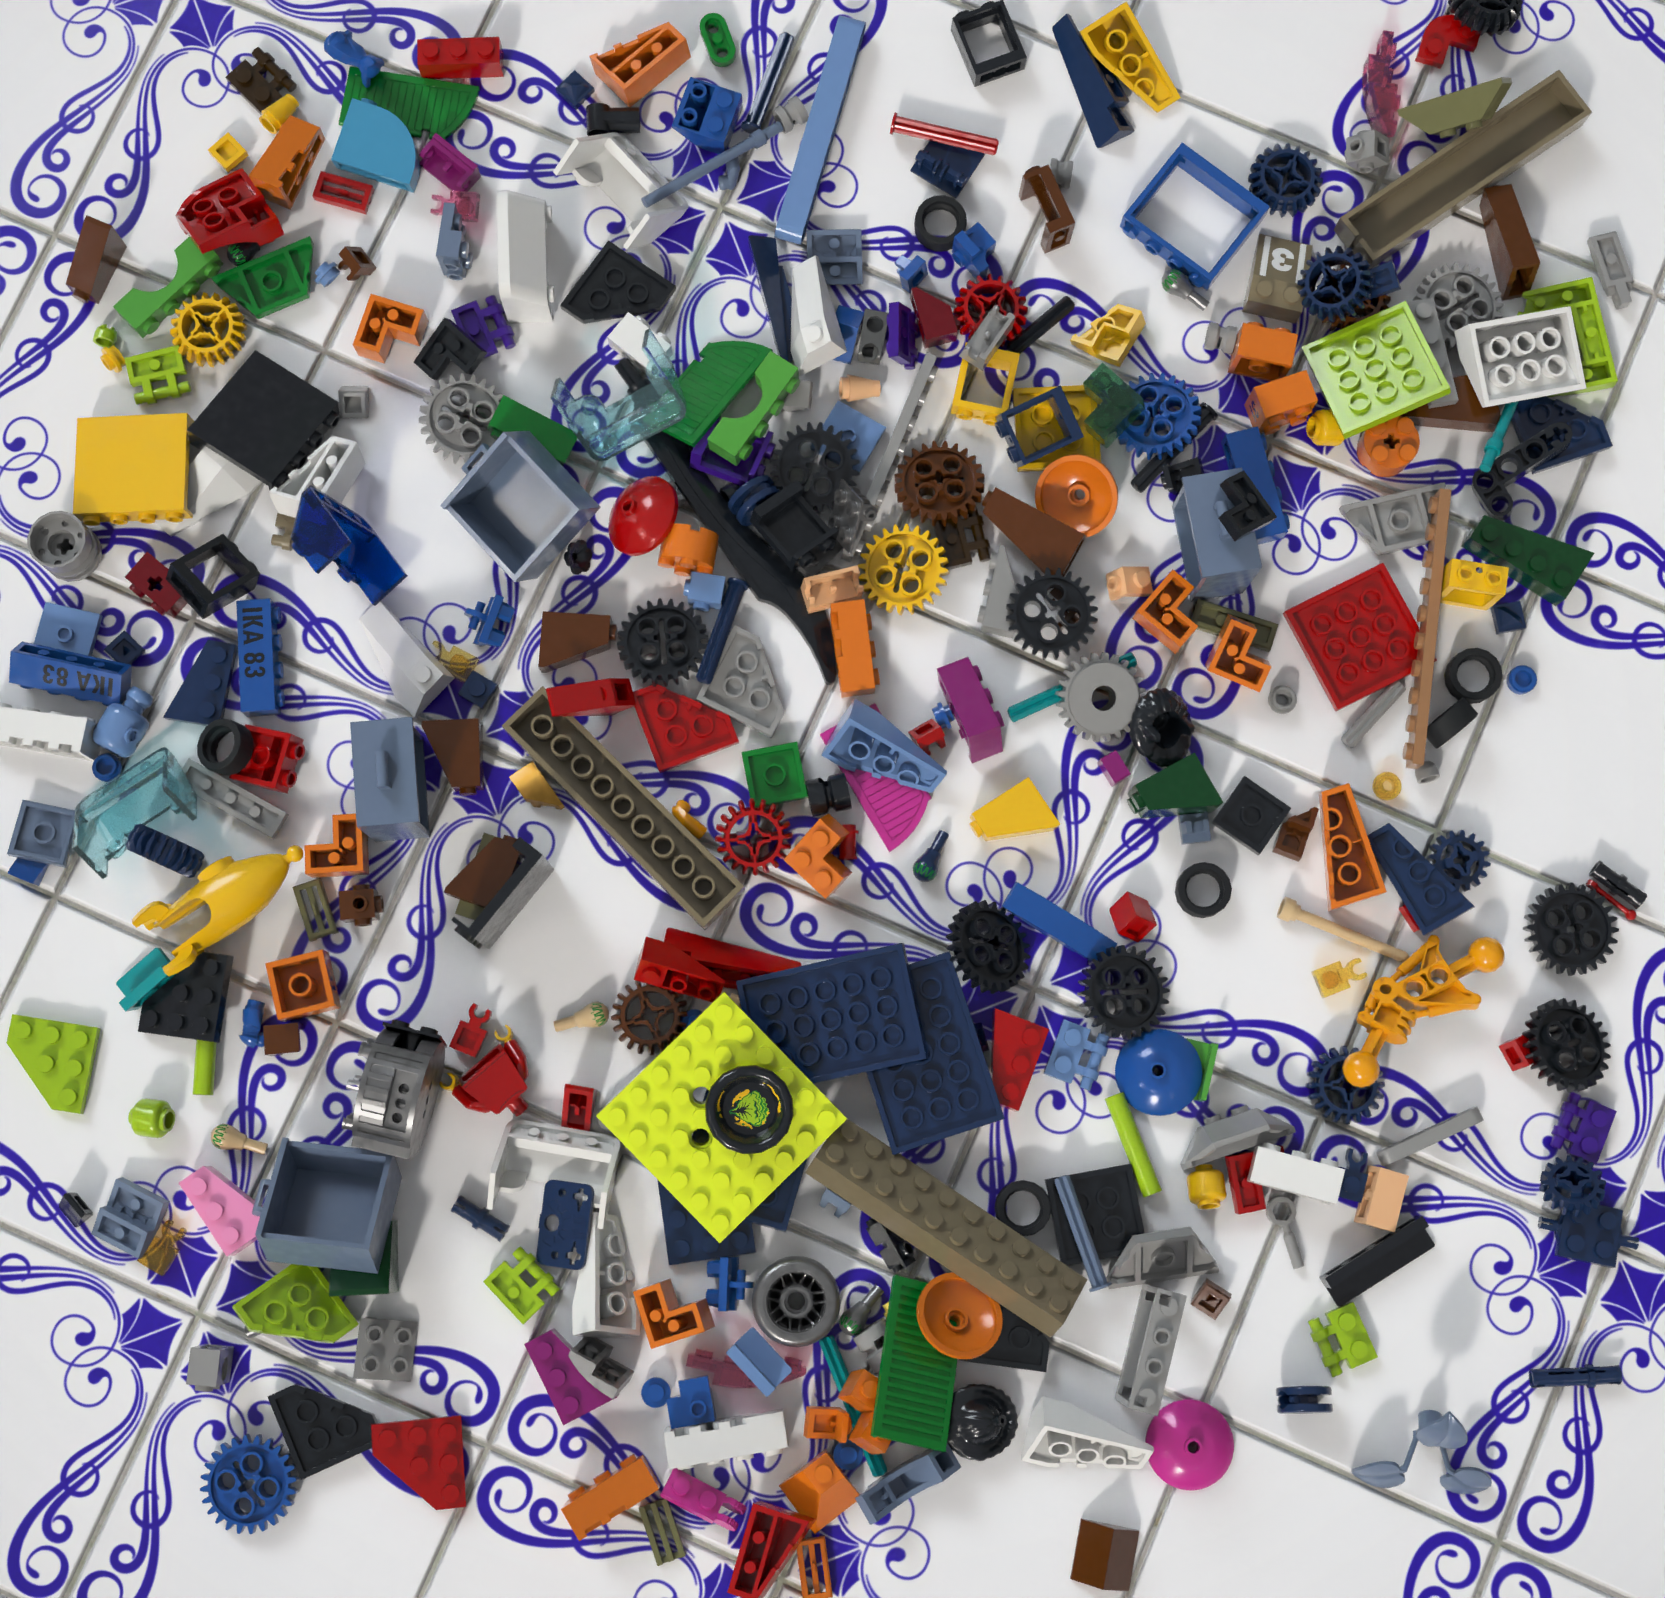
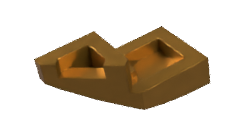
[509,761,565,810]

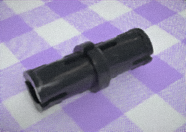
[1589,861,1647,909]

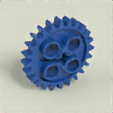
[1110,373,1201,460]
[200,1434,299,1534]

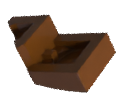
[1272,807,1319,862]

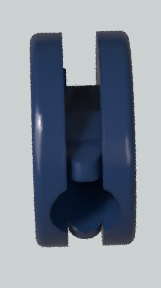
[728,475,780,526]
[1276,1386,1333,1414]

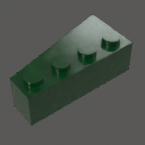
[1461,515,1594,606]

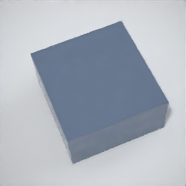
[440,431,601,582]
[1172,467,1262,602]
[350,717,430,842]
[252,1137,402,1274]

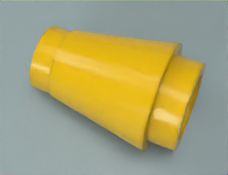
[259,93,299,134]

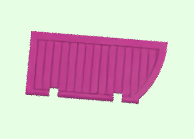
[820,703,932,852]

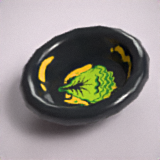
[705,1065,794,1154]

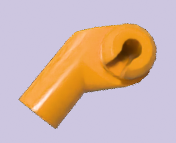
[672,800,707,839]

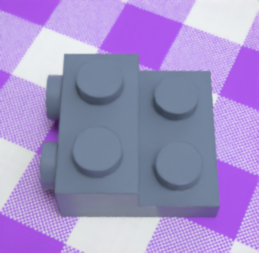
[436,202,473,280]

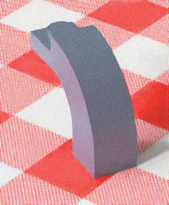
[855,1443,961,1525]

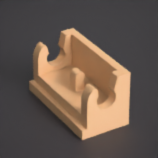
[801,565,864,614]
[1354,1165,1409,1233]

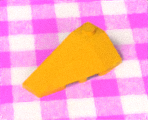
[1080,1,1181,113]

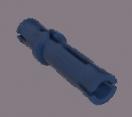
[1529,1364,1622,1388]

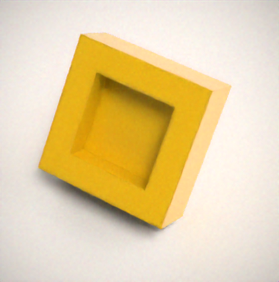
[208,132,249,173]

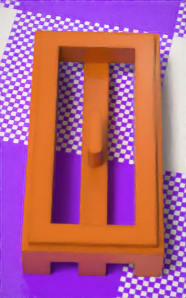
[797,1535,833,1598]

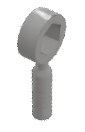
[1266,1197,1304,1269]

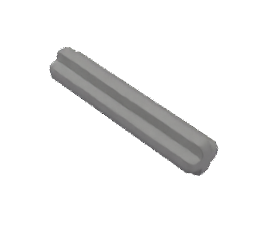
[1341,680,1406,748]

